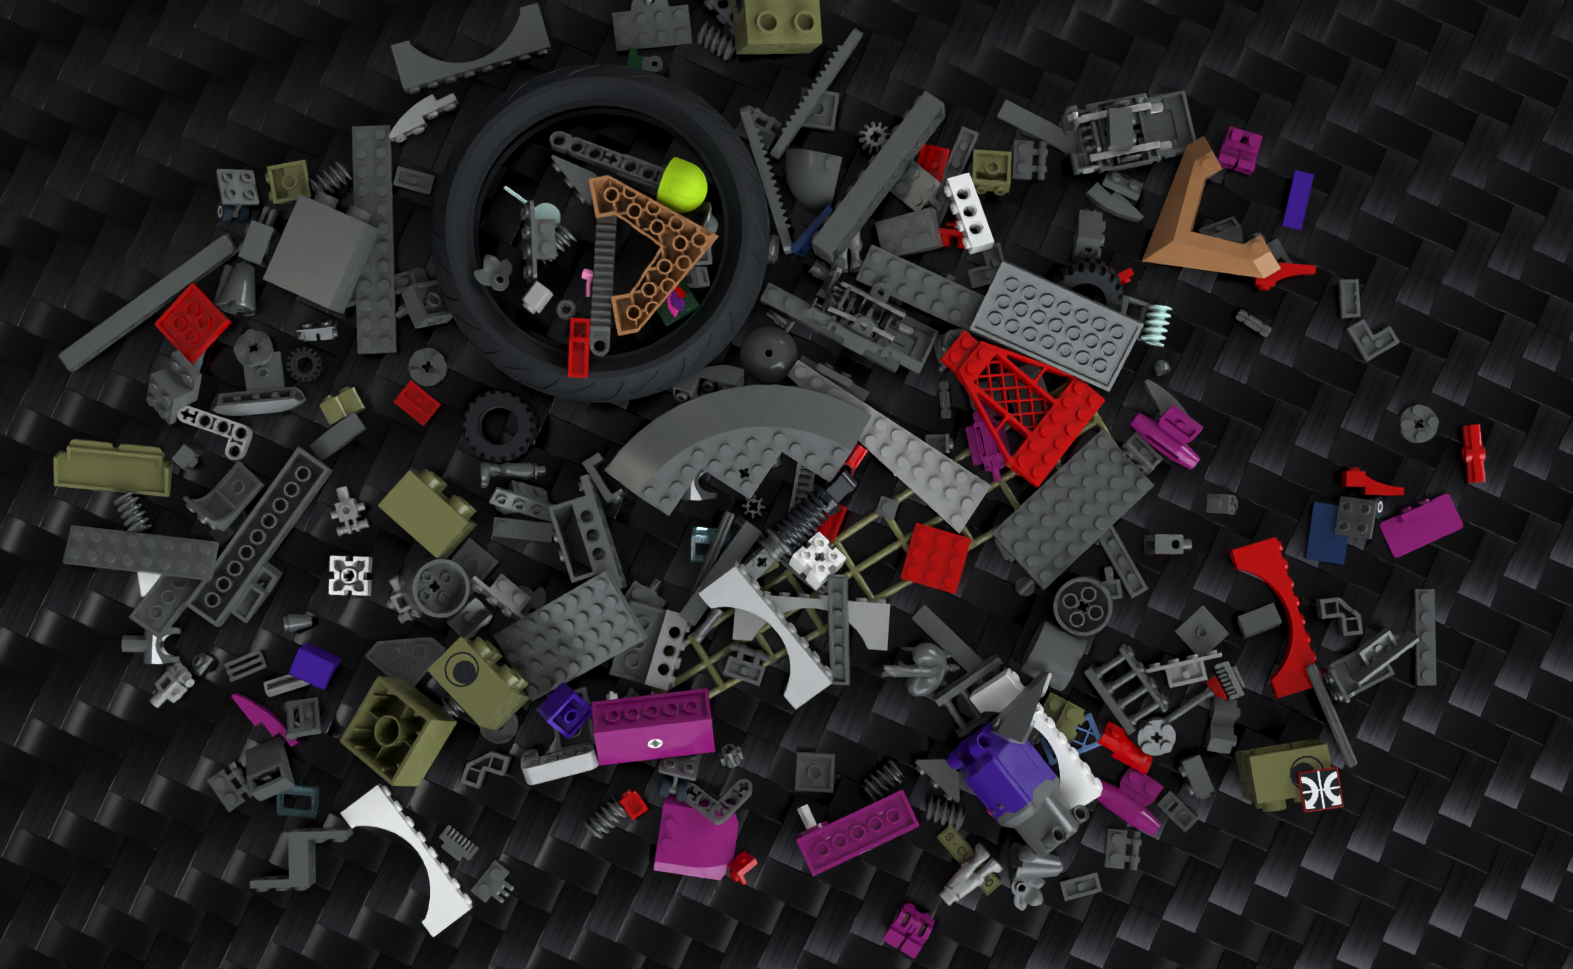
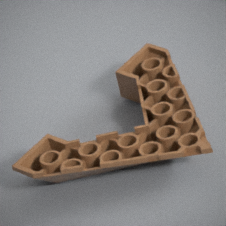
[1142,136,1281,278]
[589,175,719,336]

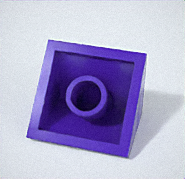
[289,643,341,690]

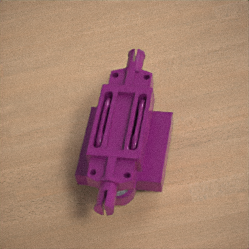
[965,400,1011,483]

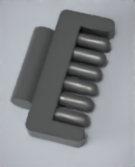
[1213,661,1246,701]
[439,825,479,861]

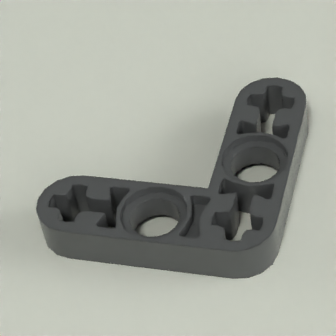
[685,779,753,825]

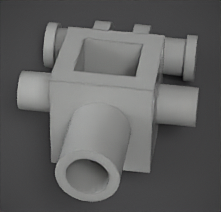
[330,486,370,536]
[389,575,422,623]
[150,662,194,708]

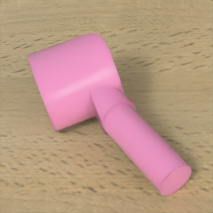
[581,269,593,297]

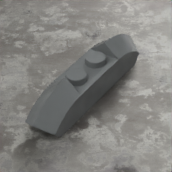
[209,386,307,416]

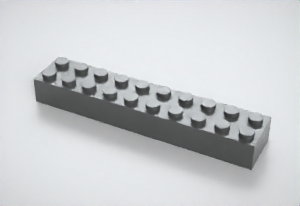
[811,91,945,265]
[185,447,334,627]

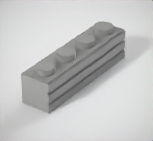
[263,674,309,697]

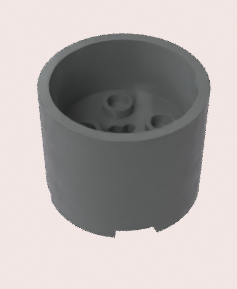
[400,556,470,618]
[1053,576,1113,636]
[1019,619,1087,691]

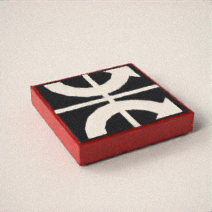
[1297,767,1344,813]

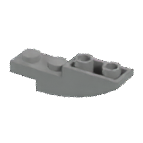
[389,93,459,143]

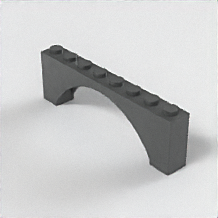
[391,3,552,94]

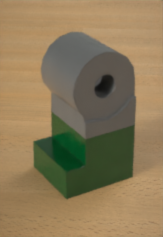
[627,49,663,74]

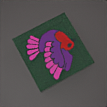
[656,279,700,327]

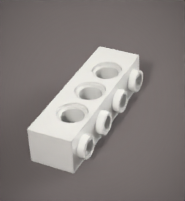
[944,173,994,255]

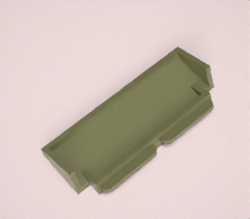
[53,439,173,497]

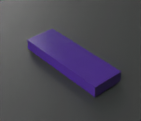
[1281,170,1314,231]

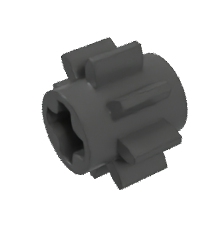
[742,495,766,519]
[718,744,743,768]

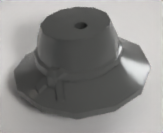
[686,202,718,233]

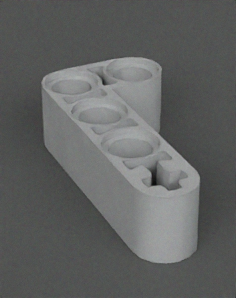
[177,406,253,461]
[521,745,599,785]

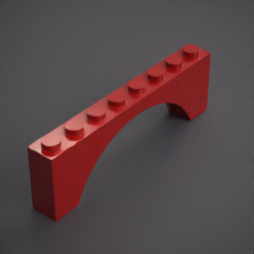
[1229,537,1323,698]

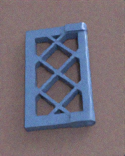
[1040,713,1101,766]

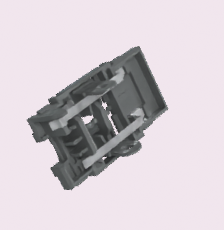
[1061,90,1196,175]
[805,257,939,374]

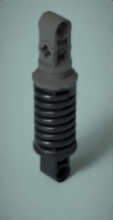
[739,468,858,580]

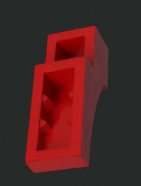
[1254,263,1316,290]
[568,318,591,378]
[1342,467,1404,496]
[1098,721,1153,775]

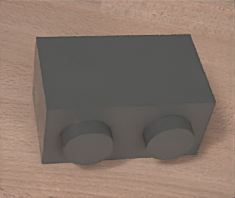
[1106,108,1136,150]

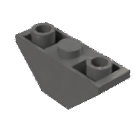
[914,758,960,803]

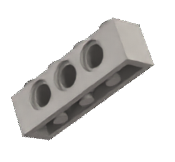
[645,610,692,691]

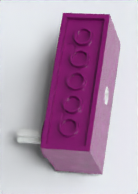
[591,688,715,766]
[796,790,919,877]

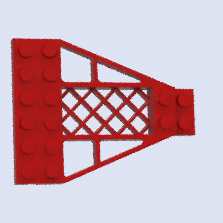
[940,330,1105,488]

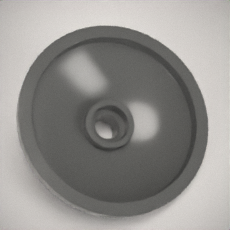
[740,326,798,384]

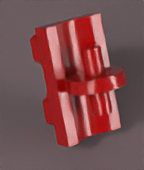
[940,217,973,249]

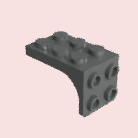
[183,461,265,531]
[1321,649,1395,704]

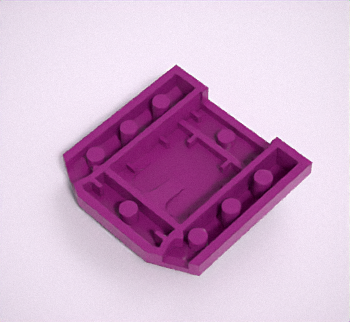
[654,793,739,880]

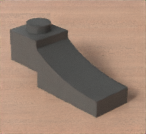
[492,517,554,543]

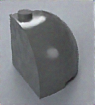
[784,149,842,217]

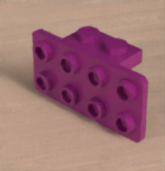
[1379,494,1463,558]

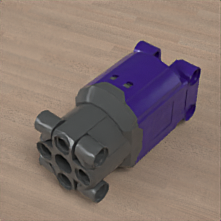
[947,719,1089,861]

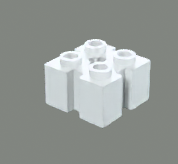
[789,532,846,590]
[329,556,373,596]

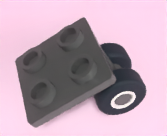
[216,169,260,223]
[1335,493,1384,539]
[658,753,702,802]

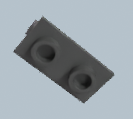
[296,319,338,342]

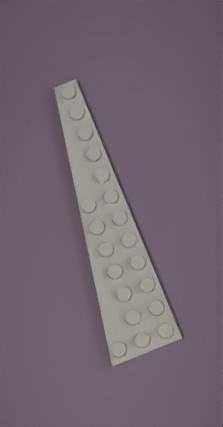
[787,360,991,534]

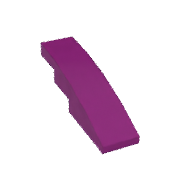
[231,693,301,747]

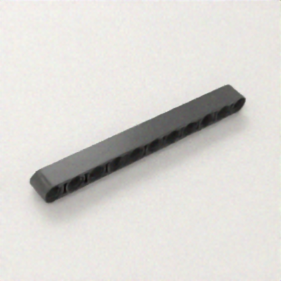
[58,234,238,372]

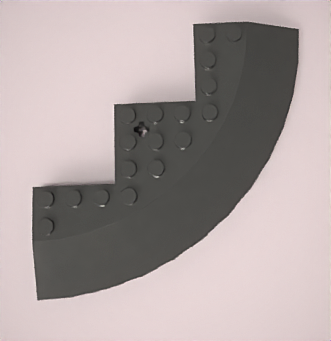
[604,384,872,516]

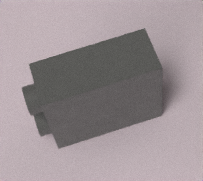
[263,190,380,314]

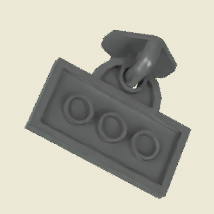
[612,0,692,51]

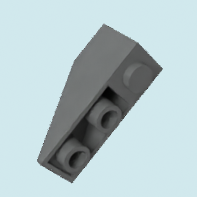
[551,155,597,206]

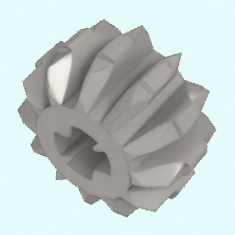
[859,122,891,154]

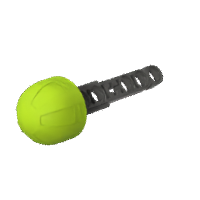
[550,131,707,213]

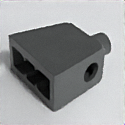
[1144,534,1192,554]

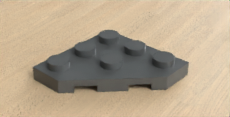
[365,637,447,687]

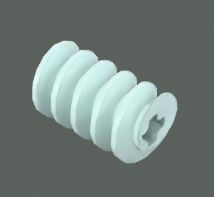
[1141,305,1172,347]

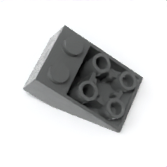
[246,735,295,801]

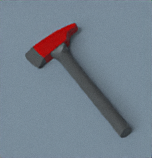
[1164,673,1227,723]

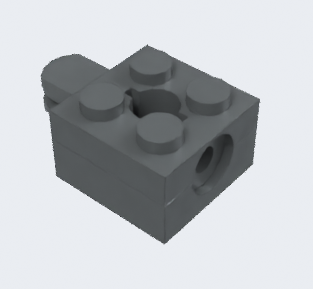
[238,206,281,268]
[1072,208,1105,263]
[401,268,453,329]

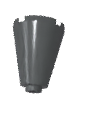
[217,261,256,316]
[1008,842,1063,881]

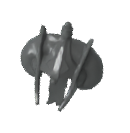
[881,642,960,697]

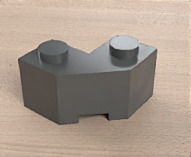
[1315,597,1363,636]
[1206,697,1240,754]
[460,750,512,789]

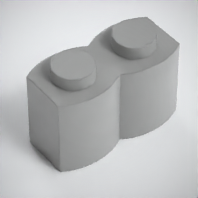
[522,281,553,314]

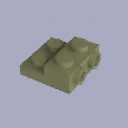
[971,149,1012,195]
[265,160,313,206]
[1042,692,1086,742]

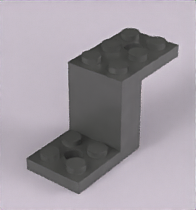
[250,827,353,892]

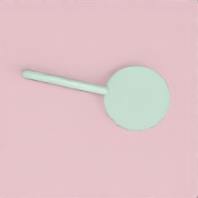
[504,186,561,229]

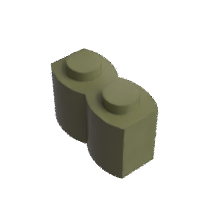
[320,386,366,426]

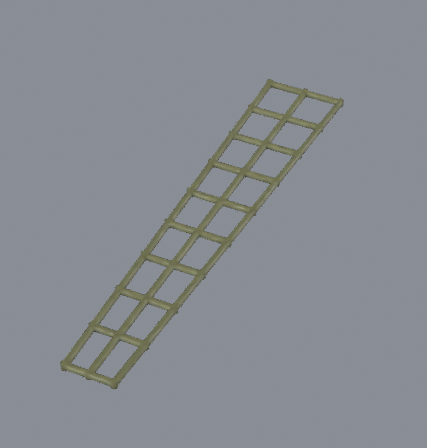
[650,380,1119,699]

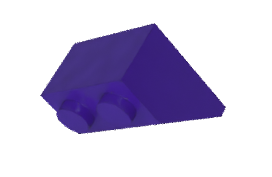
[536,682,592,739]

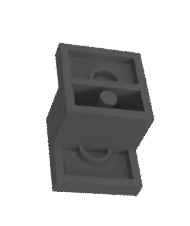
[146,350,202,425]

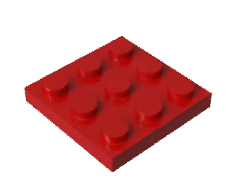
[154,282,231,364]
[900,523,971,594]

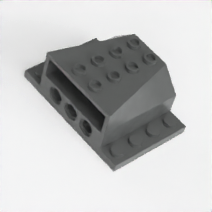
[548,475,627,589]

